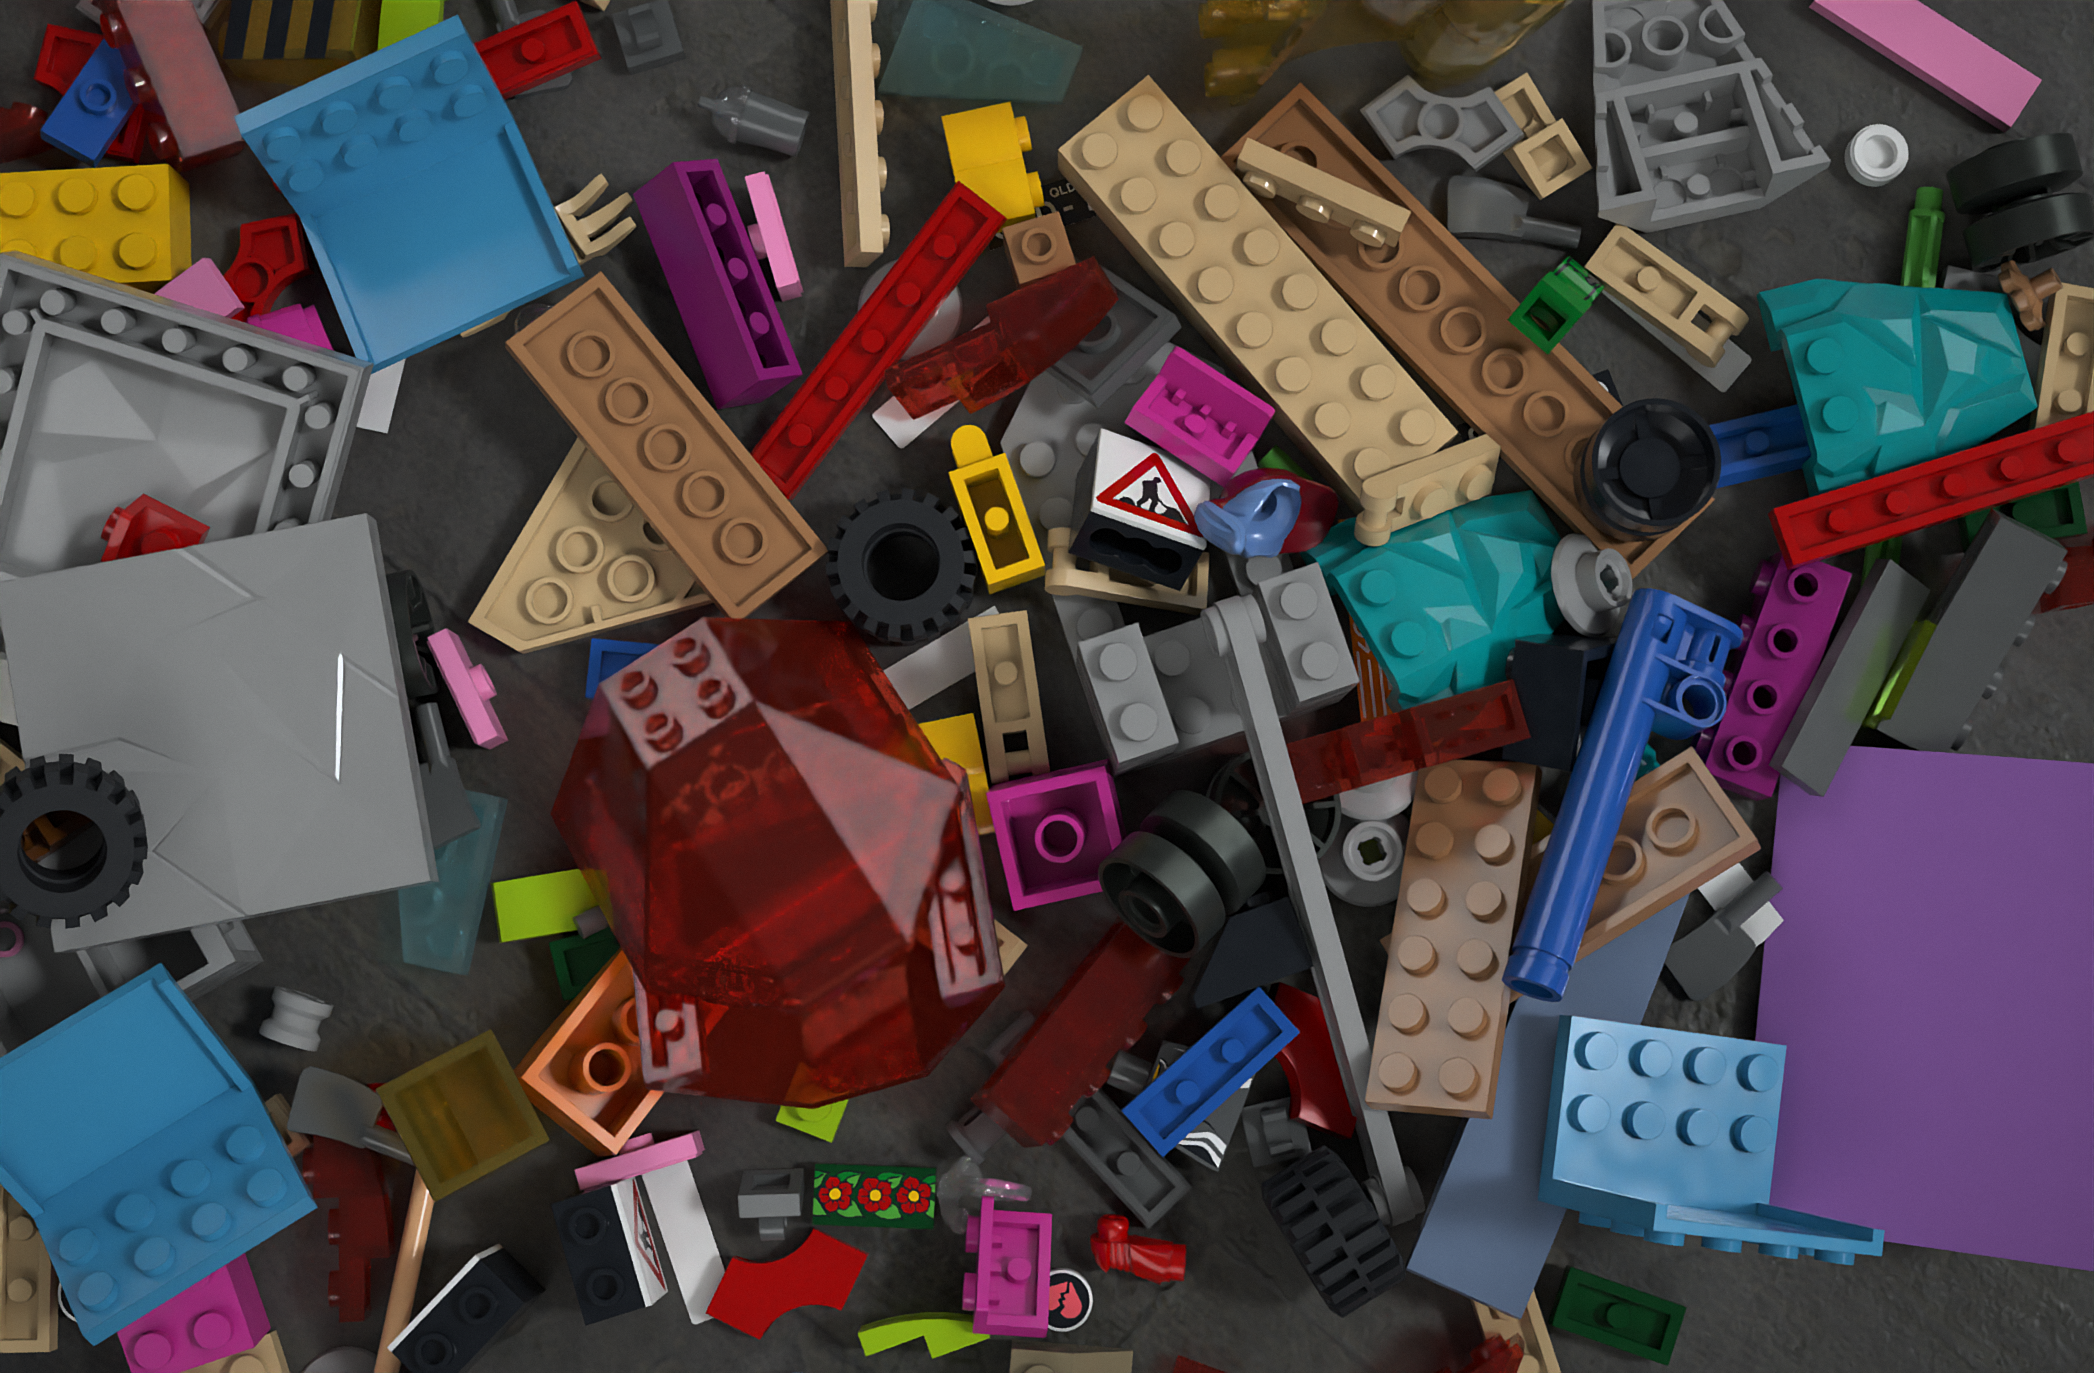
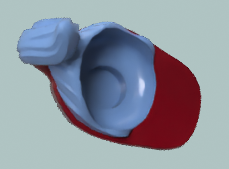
[1194,468,1338,558]

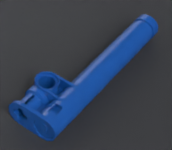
[1502,588,1744,1002]

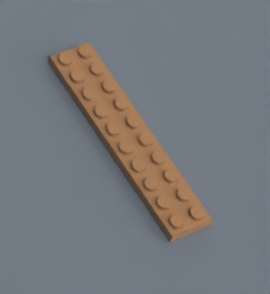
[1220,82,1715,579]

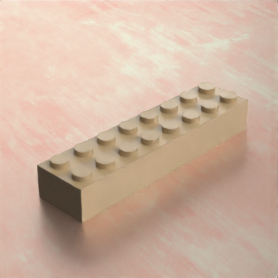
[1058,75,1458,516]

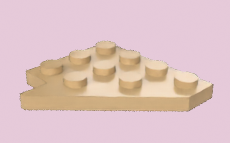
[468,437,713,654]

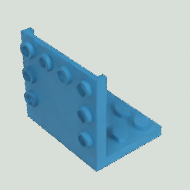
[234,15,585,374]
[0,963,318,1346]
[1537,1014,1885,1265]

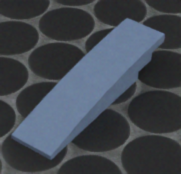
[1405,893,1690,1320]

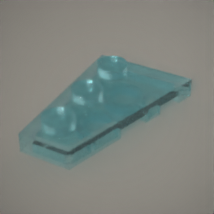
[878,0,1084,105]
[398,790,508,975]

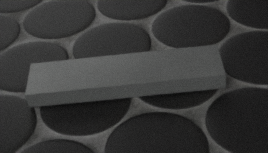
[1769,559,1931,797]
[984,1010,1192,1229]

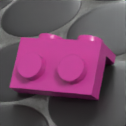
[1124,346,1275,487]
[962,1196,1052,1338]

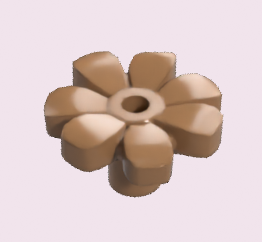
[1998,260,2063,332]

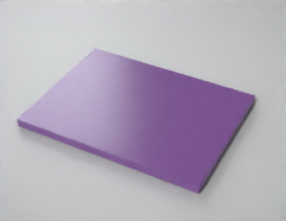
[1755,746,2094,1271]

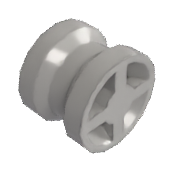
[259,986,334,1052]

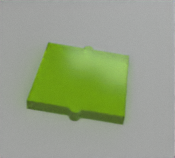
[1860,620,1937,729]

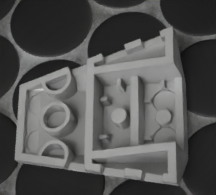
[1591,0,1831,233]

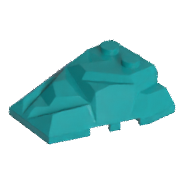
[1756,279,2038,497]
[1299,490,1565,752]

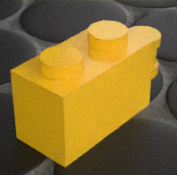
[948,425,1045,595]

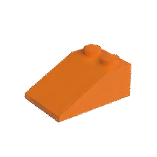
[505,934,727,1157]

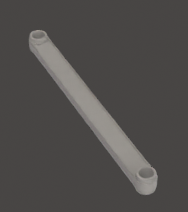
[1201,594,1425,1227]

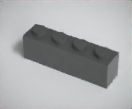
[1870,508,2068,753]

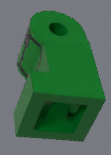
[1507,256,1605,355]

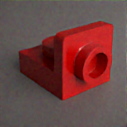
[101,493,210,562]

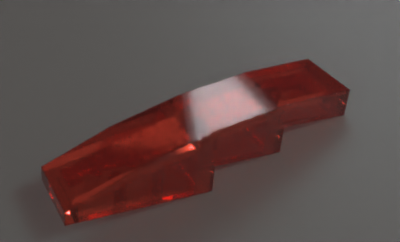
[1286,679,1531,804]

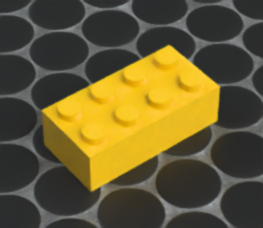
[0,164,192,294]

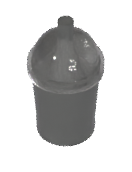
[698,85,810,157]

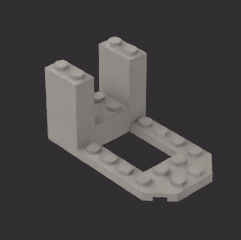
[1000,341,1360,779]

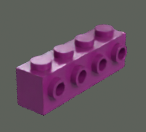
[633,159,803,409]
[1690,550,1852,801]

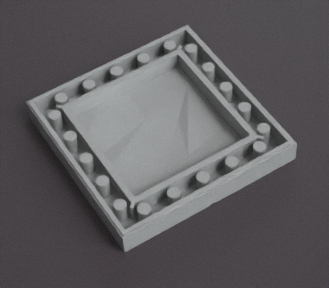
[0,250,374,633]
[0,513,439,953]

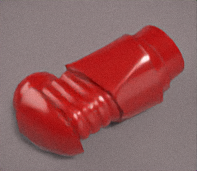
[1090,1214,1187,1285]

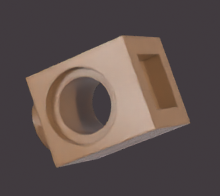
[1002,211,1077,300]

